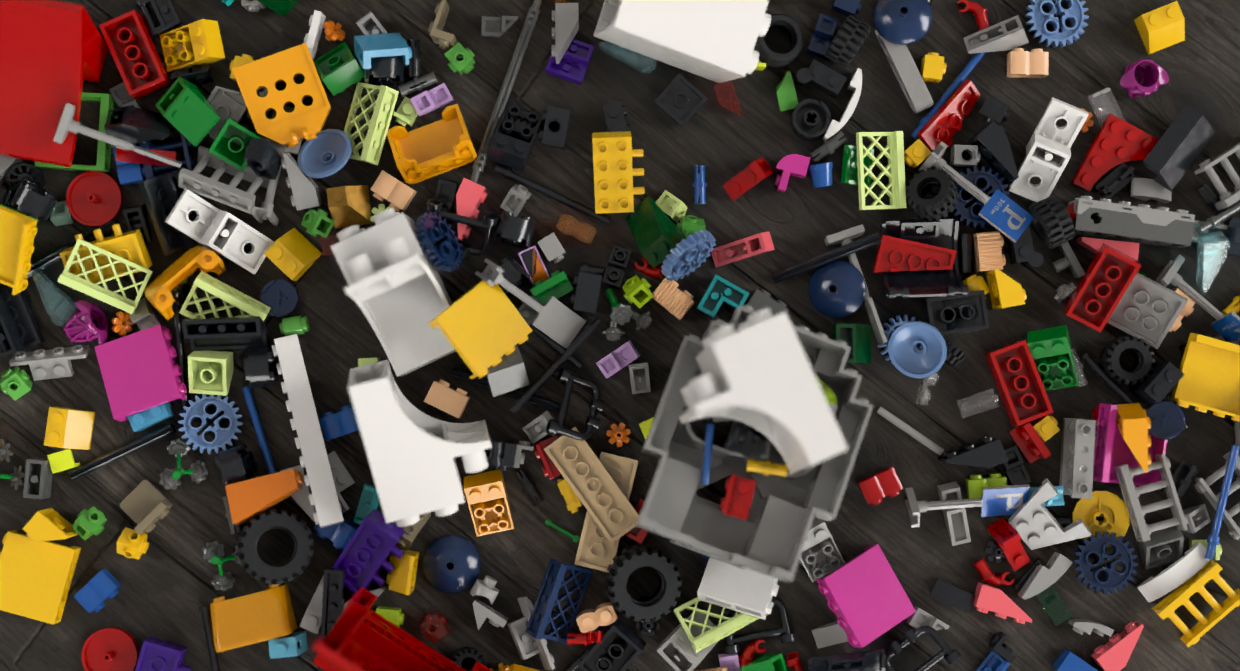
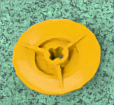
[1072,491,1129,548]

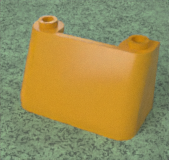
[387,104,477,184]
[144,245,226,321]
[210,583,298,652]

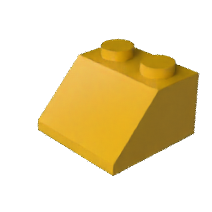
[1134,1,1185,55]
[264,228,322,281]
[985,270,1026,310]
[44,407,95,450]
[23,508,79,542]
[386,549,419,595]

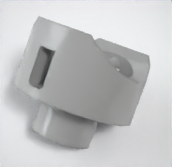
[470,575,499,605]

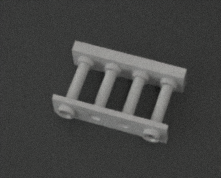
[1194,142,1240,211]
[178,146,270,214]
[1059,418,1096,499]
[1193,452,1240,541]
[1114,454,1188,542]

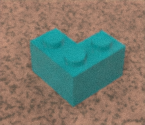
[696,275,750,318]

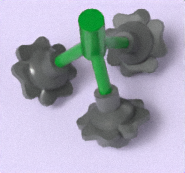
[602,288,652,341]
[159,438,209,490]
[202,540,242,591]

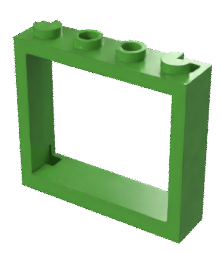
[35,92,114,173]

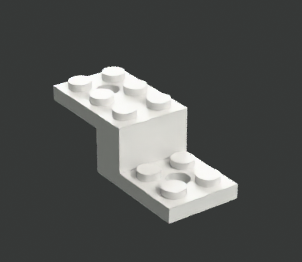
[1009,97,1089,202]
[165,189,274,275]

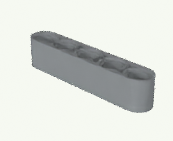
[875,29,934,114]

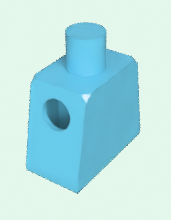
[268,631,308,659]

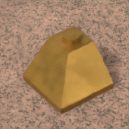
[326,185,373,229]

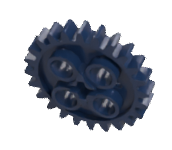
[952,166,1010,228]
[414,211,463,272]
[1072,531,1138,595]

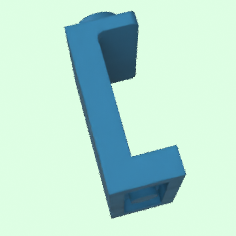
[354,33,412,69]

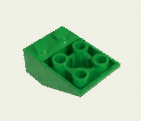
[156,76,220,147]
[1027,325,1079,391]

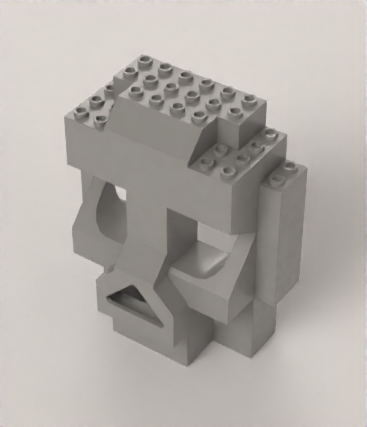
[636,305,873,582]

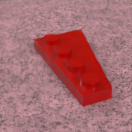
[917,80,980,159]
[873,235,956,273]

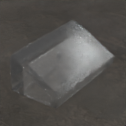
[1087,87,1125,127]

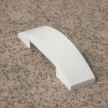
[822,68,862,141]
[1137,542,1211,603]

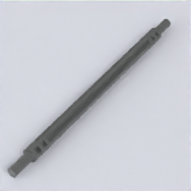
[470,0,542,183]

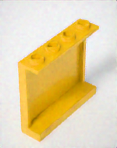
[0,205,37,295]
[428,280,533,379]
[1171,333,1240,422]
[0,530,81,625]

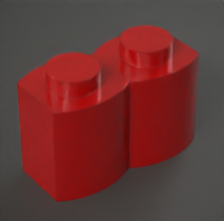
[857,466,903,506]

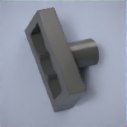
[1052,241,1085,278]

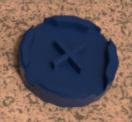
[260,279,299,317]
[1146,401,1186,440]

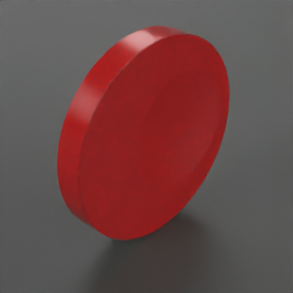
[66,171,124,227]
[81,627,139,671]

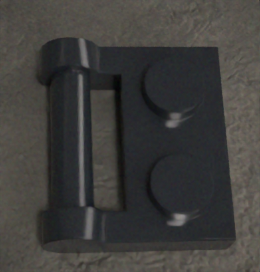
[135,0,183,38]
[725,421,768,462]

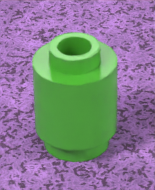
[279,315,309,336]

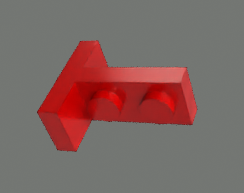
[722,157,774,201]
[986,518,1031,572]

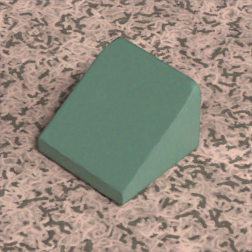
[50,200,73,226]

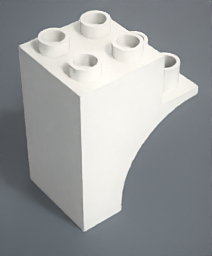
[593,0,771,83]
[331,208,456,377]
[679,308,848,474]
[348,359,492,527]

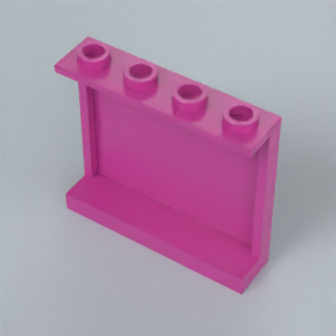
[94,324,187,422]
[1093,403,1168,486]
[816,544,916,648]

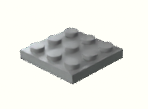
[1107,273,1188,349]

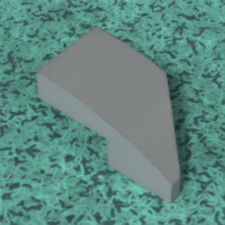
[906,606,950,631]

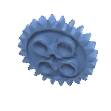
[1025,0,1089,48]
[661,229,716,281]
[178,394,243,455]

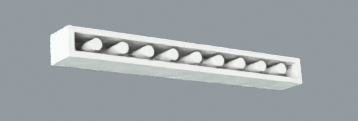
[272,334,344,528]

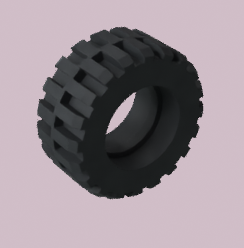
[238,509,314,584]
[605,544,682,622]

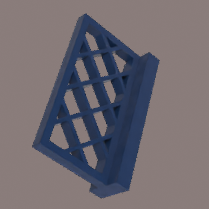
[525,559,593,643]

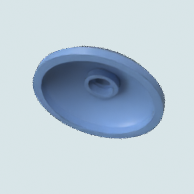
[297,129,352,178]
[888,321,947,378]

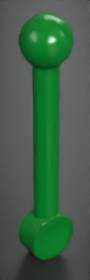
[545,519,580,543]

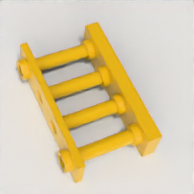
[1152,560,1240,648]

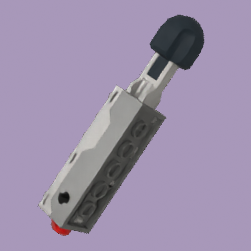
[1065,196,1240,257]

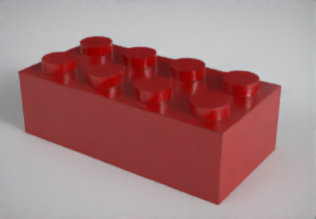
[99,10,171,99]
[1064,243,1141,333]
[984,340,1053,426]

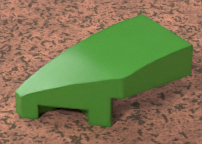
[776,70,799,112]

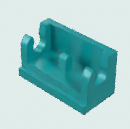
[353,484,381,524]

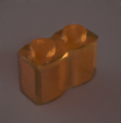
[556,214,597,245]

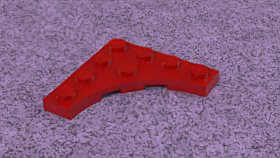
[1071,114,1159,191]

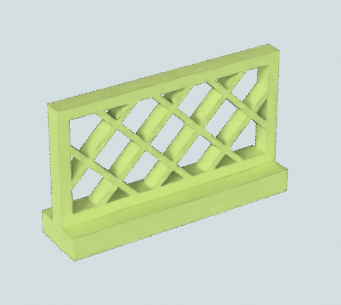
[344,82,399,166]
[856,131,906,210]
[57,238,153,314]
[179,271,271,322]
[673,597,760,653]

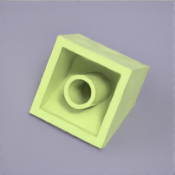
[188,350,234,396]

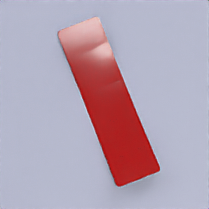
[116,147,176,166]

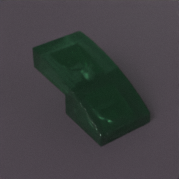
[1035,585,1072,627]

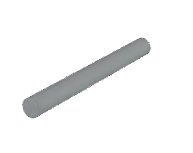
[876,406,944,455]

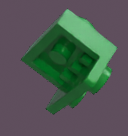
[841,145,874,186]
[530,270,574,305]

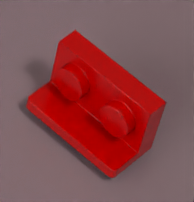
[1009,422,1051,463]
[534,435,562,480]
[720,474,757,521]

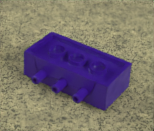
[332,509,405,593]
[135,637,192,671]

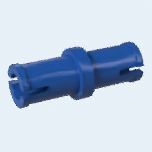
[692,165,707,204]

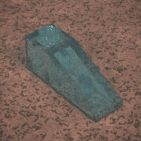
[599,42,656,73]
[1196,231,1230,294]
[31,270,78,326]

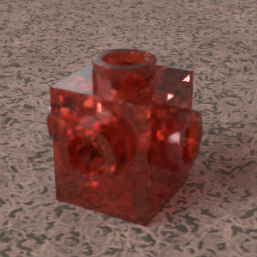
[420,612,451,644]

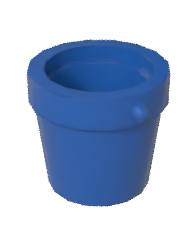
[808,162,833,188]

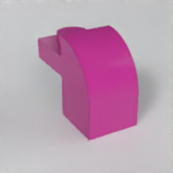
[774,154,811,193]

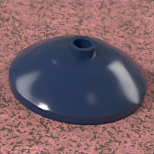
[874,0,932,45]
[809,260,866,318]
[423,535,481,593]

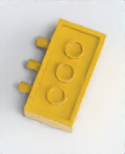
[592,131,645,214]
[60,223,153,290]

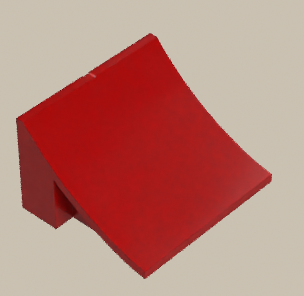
[0,0,109,168]
[313,586,492,671]

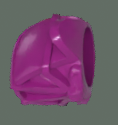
[1120,59,1169,99]
[64,300,108,345]

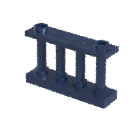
[140,134,205,200]

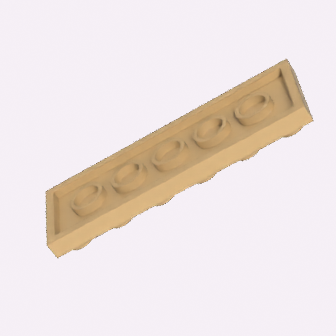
[544,427,639,544]
[574,451,638,572]

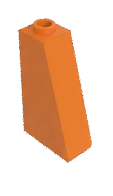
[225,468,303,525]

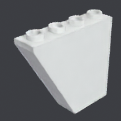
[697,558,779,620]

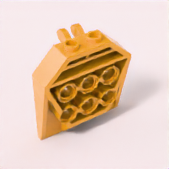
[232,42,331,148]

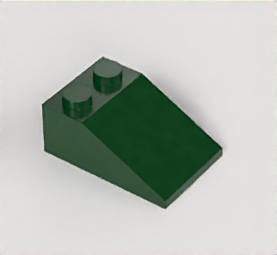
[626,196,687,268]

